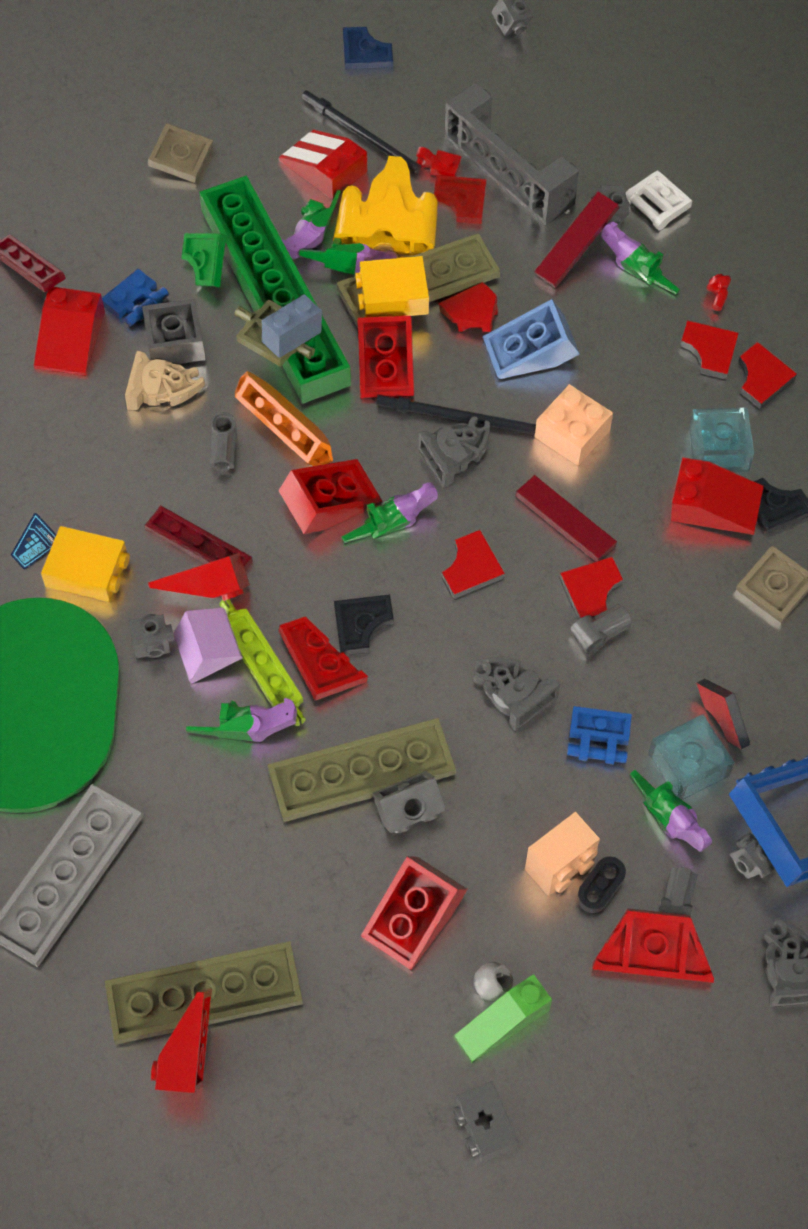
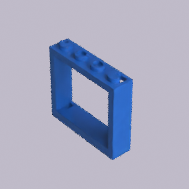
[729,756,808,887]

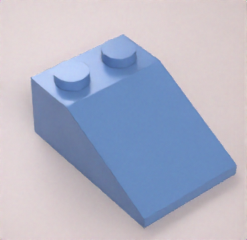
[483,299,580,379]

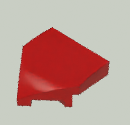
[438,282,498,332]

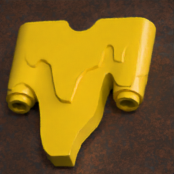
[333,156,438,256]

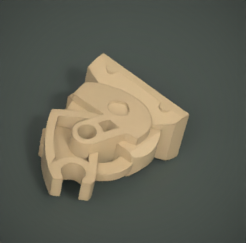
[125,351,205,410]

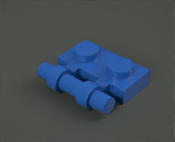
[102,269,169,326]
[567,706,632,765]

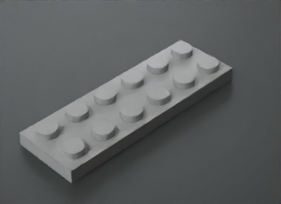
[0,784,143,967]

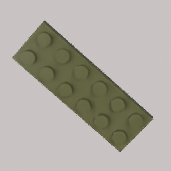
[337,233,500,328]
[267,718,456,822]
[105,941,303,1045]

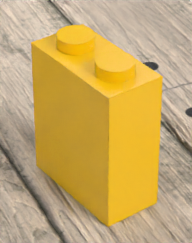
[355,256,429,317]
[41,526,130,602]

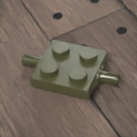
[234,300,315,367]

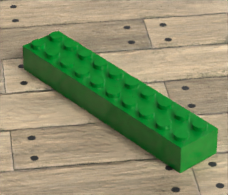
[199,175,351,404]

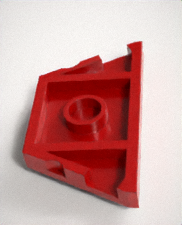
[592,908,714,983]

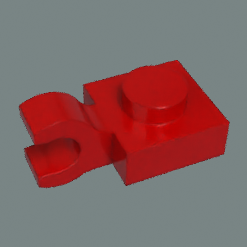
[416,147,462,181]

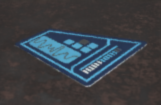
[11,513,57,570]

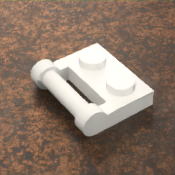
[626,170,692,231]

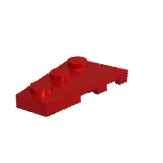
[278,616,368,701]

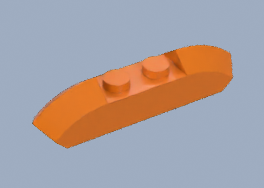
[235,371,333,466]

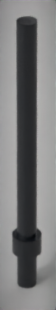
[301,90,421,174]
[376,394,536,435]

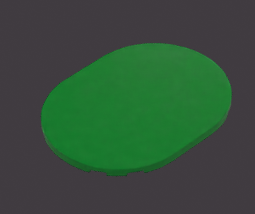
[0,597,120,813]

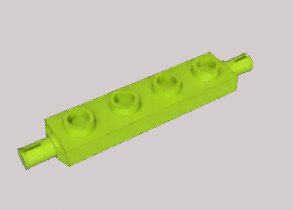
[219,599,306,726]

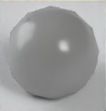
[473,962,513,1002]

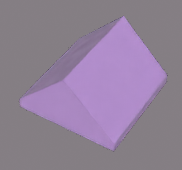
[173,608,243,684]

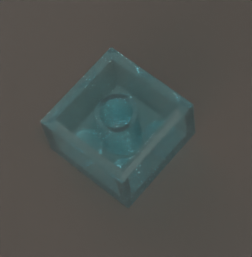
[689,408,754,472]
[648,714,735,800]

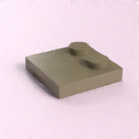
[148,123,213,183]
[736,545,808,623]

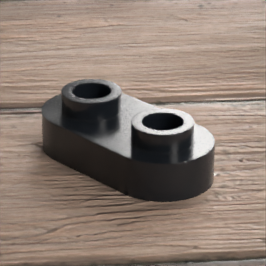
[577,856,626,913]

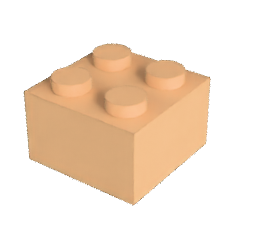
[535,384,613,466]
[525,811,600,897]

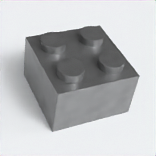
[142,298,205,364]

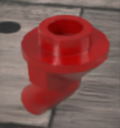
[706,274,731,311]

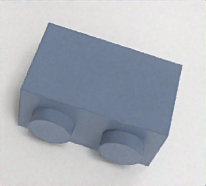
[262,294,322,358]

